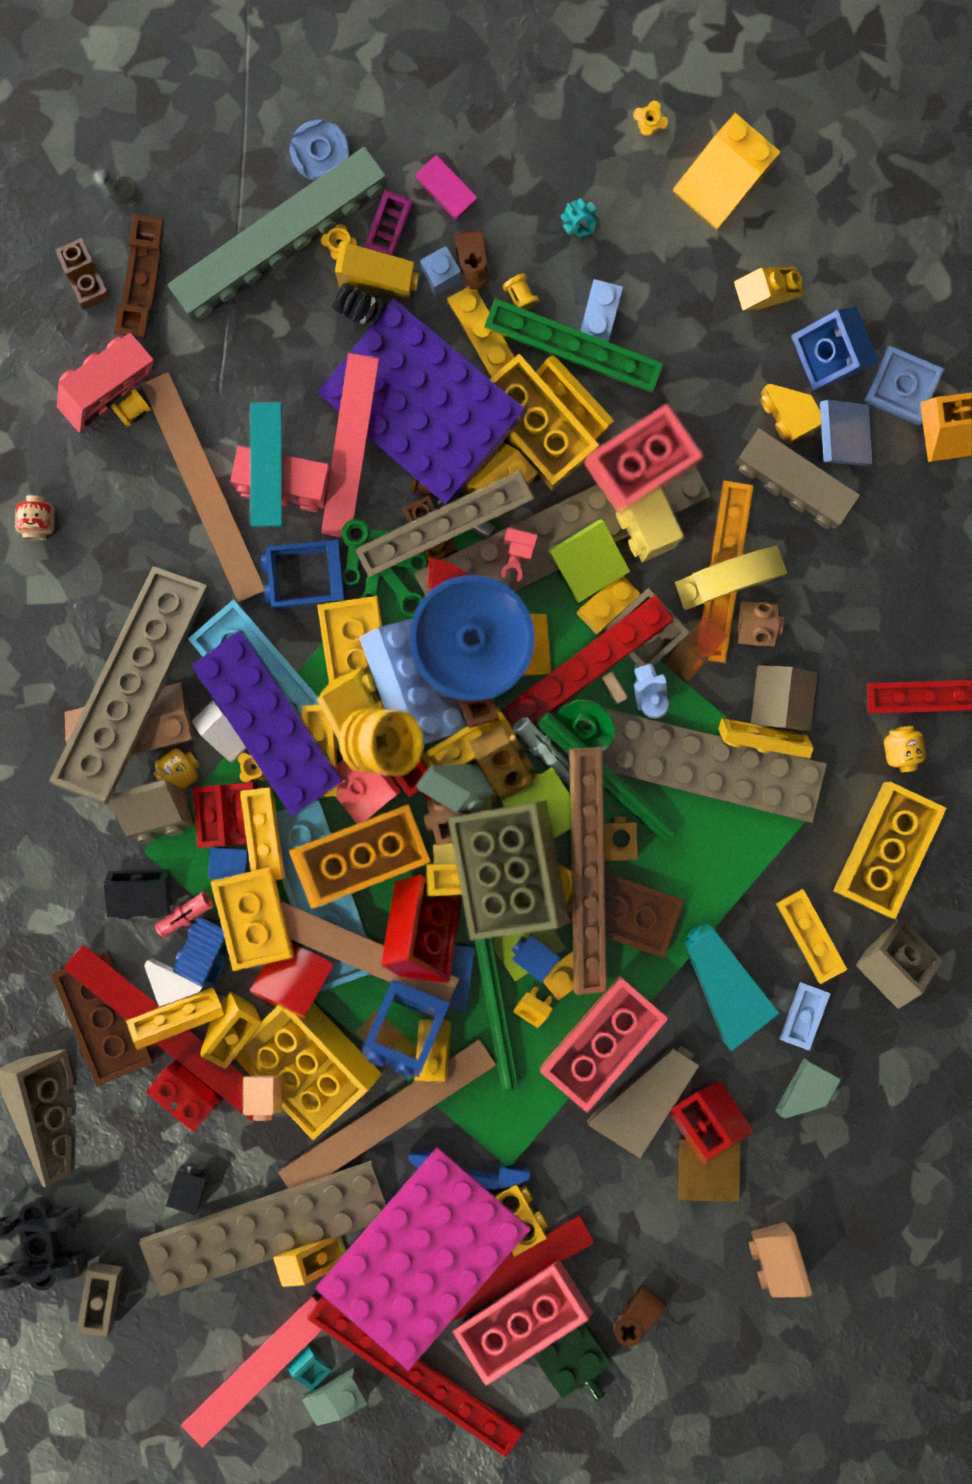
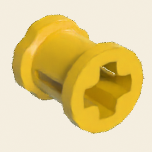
[502,273,540,310]
[111,388,151,428]

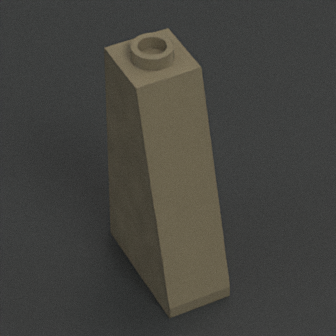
[587,1045,699,1158]

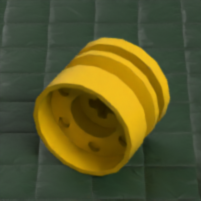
[340,709,424,776]

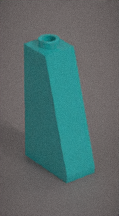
[684,924,779,1051]

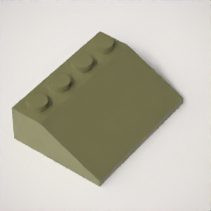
[448,800,569,940]

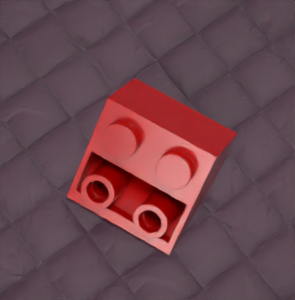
[669,1081,754,1166]

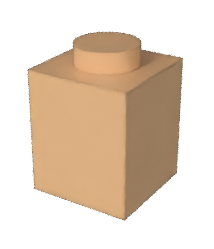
[243,1075,282,1121]

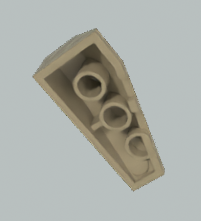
[0,1049,73,1187]

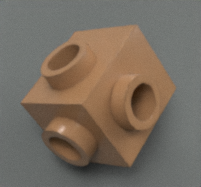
[737,601,784,647]
[423,799,467,846]

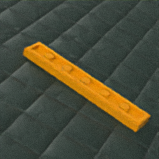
[695,481,754,663]

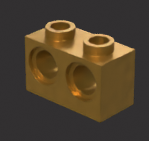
[469,724,534,801]
[604,817,638,861]

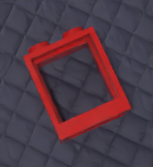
[146,1060,222,1132]

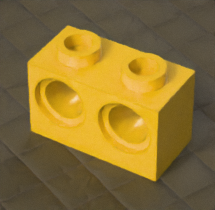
[492,1184,549,1256]

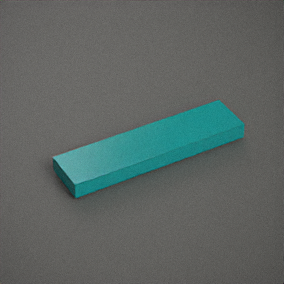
[250,402,282,527]

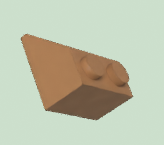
[748,1222,812,1298]

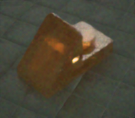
[665,617,728,683]
[355,1009,417,1070]

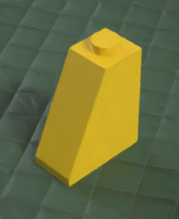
[335,242,419,299]

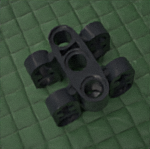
[0,1197,88,1291]

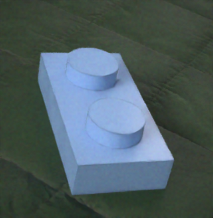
[580,279,623,342]
[779,982,830,1051]

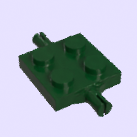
[533,1322,613,1402]

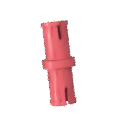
[154,891,214,939]

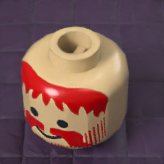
[15,495,55,540]

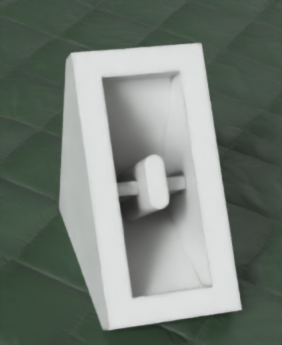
[192,700,247,763]
[145,958,204,1007]

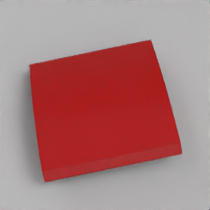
[192,782,258,848]
[249,943,334,1019]

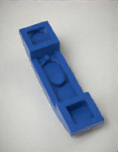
[408,1149,530,1189]

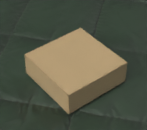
[601,672,627,705]

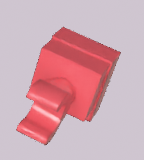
[501,528,537,583]

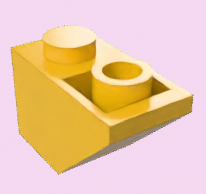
[734,267,805,310]
[760,384,821,444]

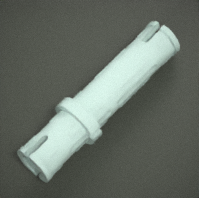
[513,717,570,791]

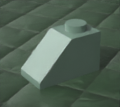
[417,763,494,813]
[775,1058,841,1118]
[302,1367,370,1426]

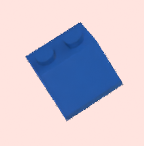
[791,307,879,391]

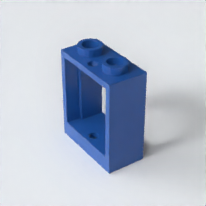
[261,540,346,610]
[362,979,450,1078]

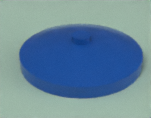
[409,575,535,701]

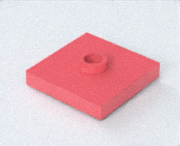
[335,759,401,824]

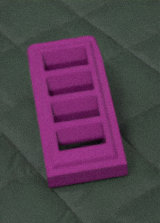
[364,190,414,256]

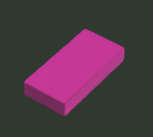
[415,155,477,220]

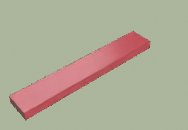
[321,353,380,538]
[181,1294,322,1448]

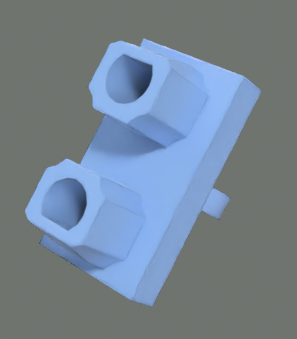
[634,664,669,719]

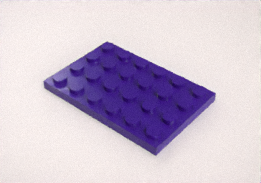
[317,299,527,505]

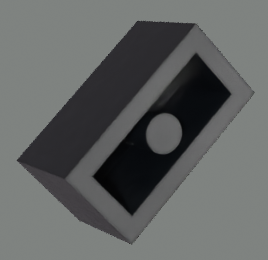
[103,869,172,919]

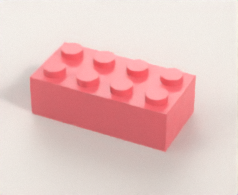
[540,975,668,1113]
[452,1259,593,1386]

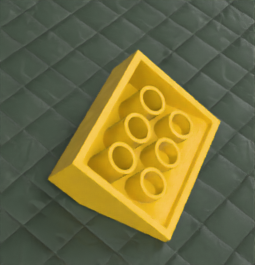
[235,1002,382,1140]

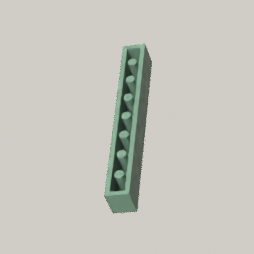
[167,146,387,321]

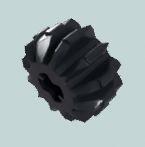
[332,283,386,328]

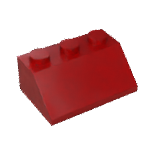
[381,874,462,984]

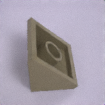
[605,587,691,667]
[750,665,818,732]

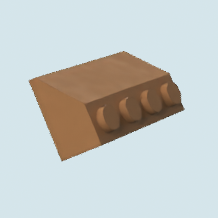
[65,682,197,757]

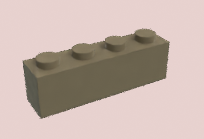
[735,428,860,529]

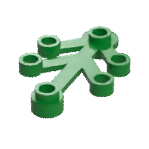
[341,519,427,618]

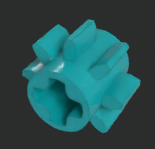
[560,198,600,239]

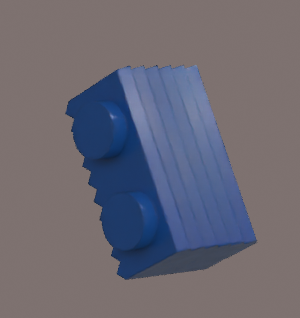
[173,916,229,988]

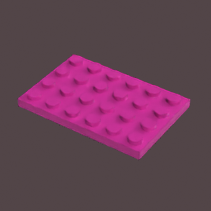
[315,1146,530,1370]

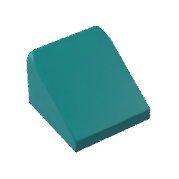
[287,1344,333,1391]

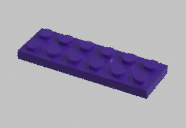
[191,630,344,817]

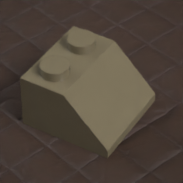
[109,780,194,844]
[856,917,943,1009]

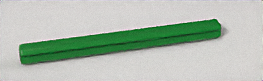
[537,712,677,843]
[475,937,519,1090]

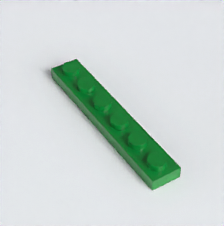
[484,298,663,393]

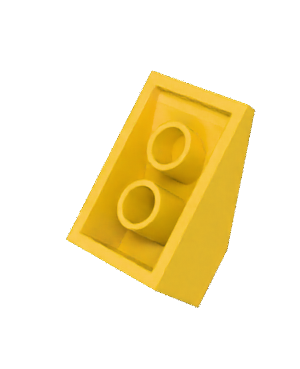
[672,113,781,230]

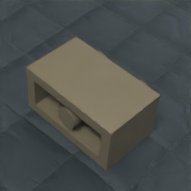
[77,1262,124,1337]

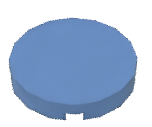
[290,119,350,180]

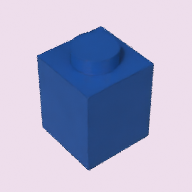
[208,847,251,879]
[511,934,560,983]

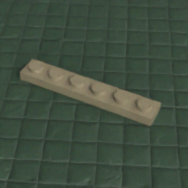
[355,470,534,577]

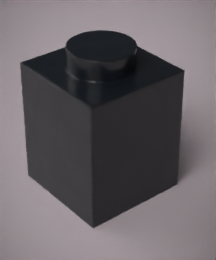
[166,1163,210,1215]

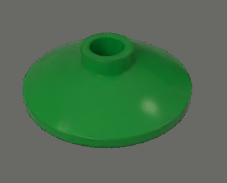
[556,700,615,751]

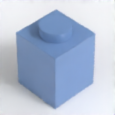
[420,246,462,296]

